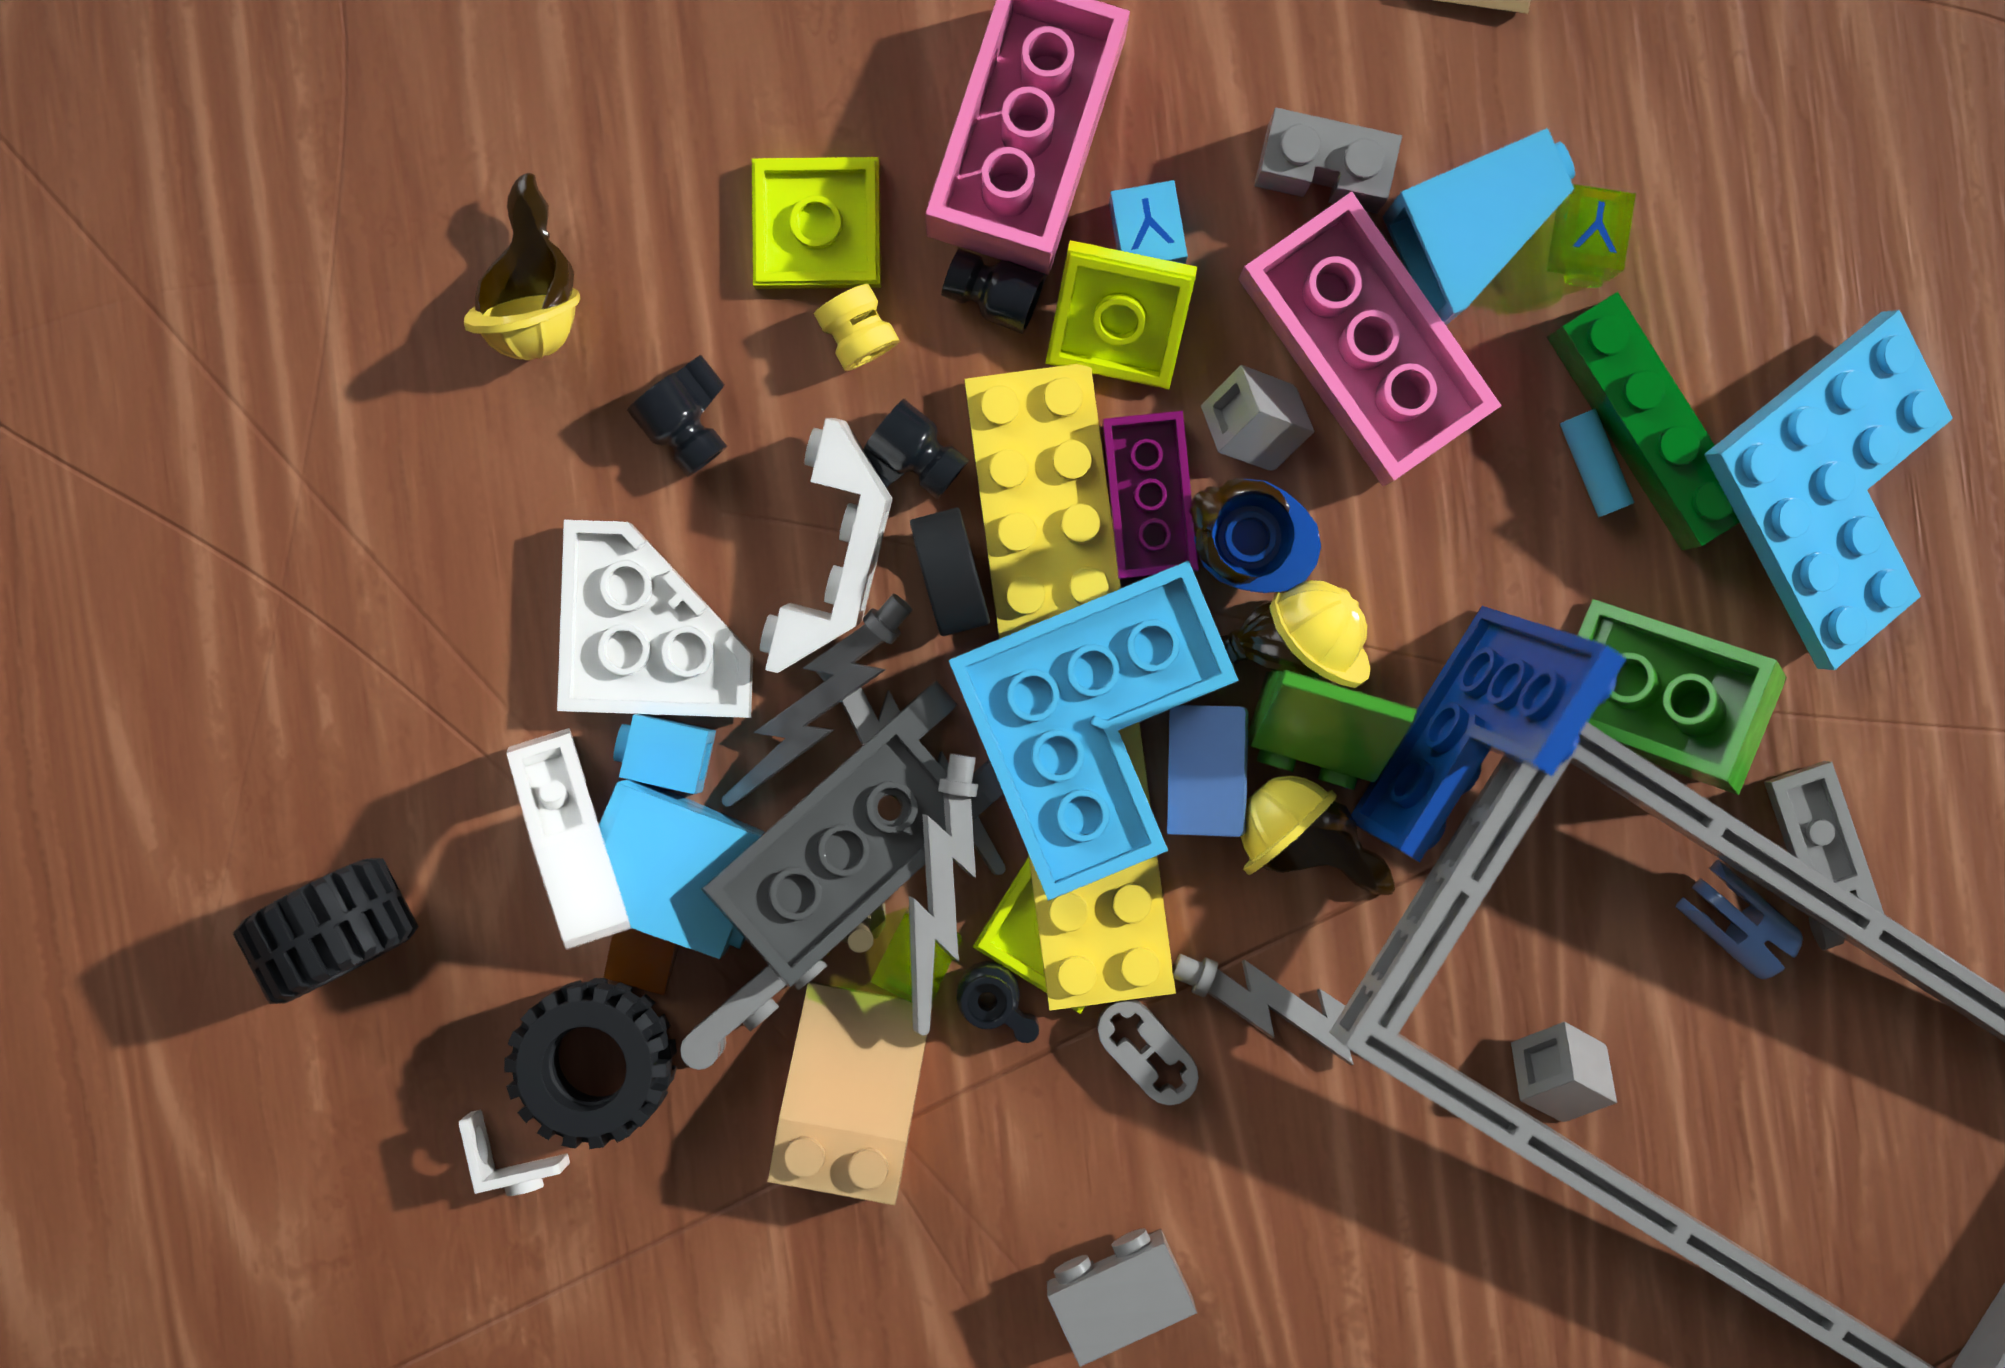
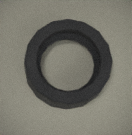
[910,507,990,636]

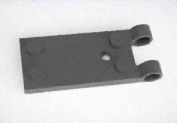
[701,680,1004,987]

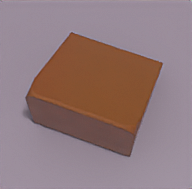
[603,928,680,996]

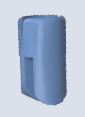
[1675,860,1803,979]

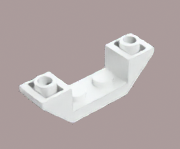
[760,418,893,673]
[506,728,631,949]

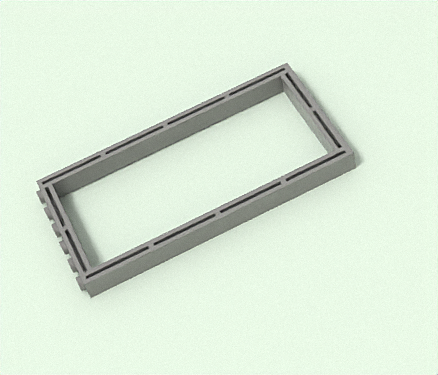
[1329,722,2005,1368]

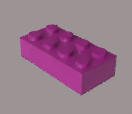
[1102,411,1199,580]

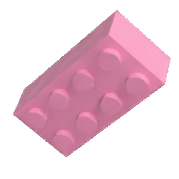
[925,0,1130,275]
[1238,192,1502,487]

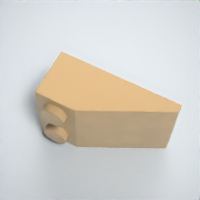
[767,981,933,1205]

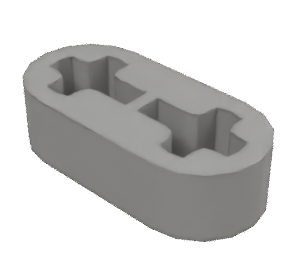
[1097,999,1199,1105]

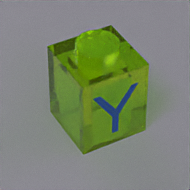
[1547,184,1636,288]

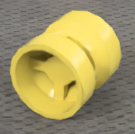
[814,284,900,371]

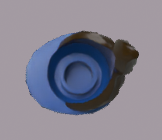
[1189,478,1321,593]

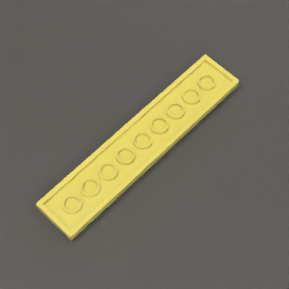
[964,364,1176,1011]

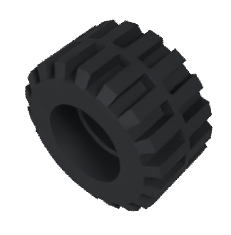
[233,858,419,1004]
[504,978,677,1149]

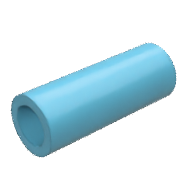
[1559,408,1635,517]

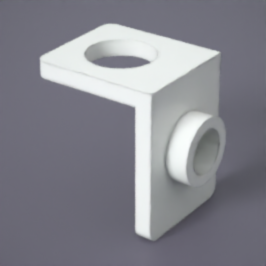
[459,1110,570,1196]

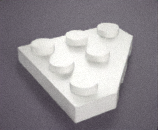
[557,520,753,718]

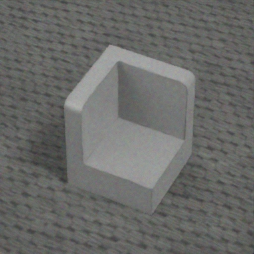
[1201,365,1315,471]
[1511,1021,1617,1122]

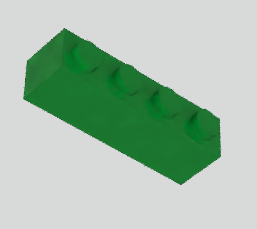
[1547,291,1740,550]

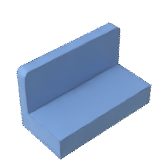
[1167,705,1248,837]

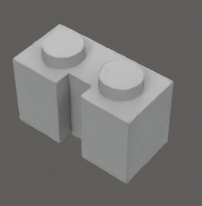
[1254,107,1402,214]
[1047,1228,1197,1367]

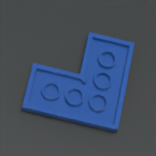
[1351,606,1626,862]

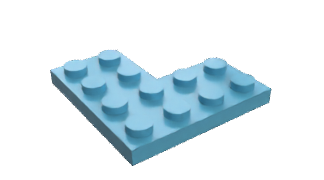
[1704,310,1953,670]
[949,561,1239,901]

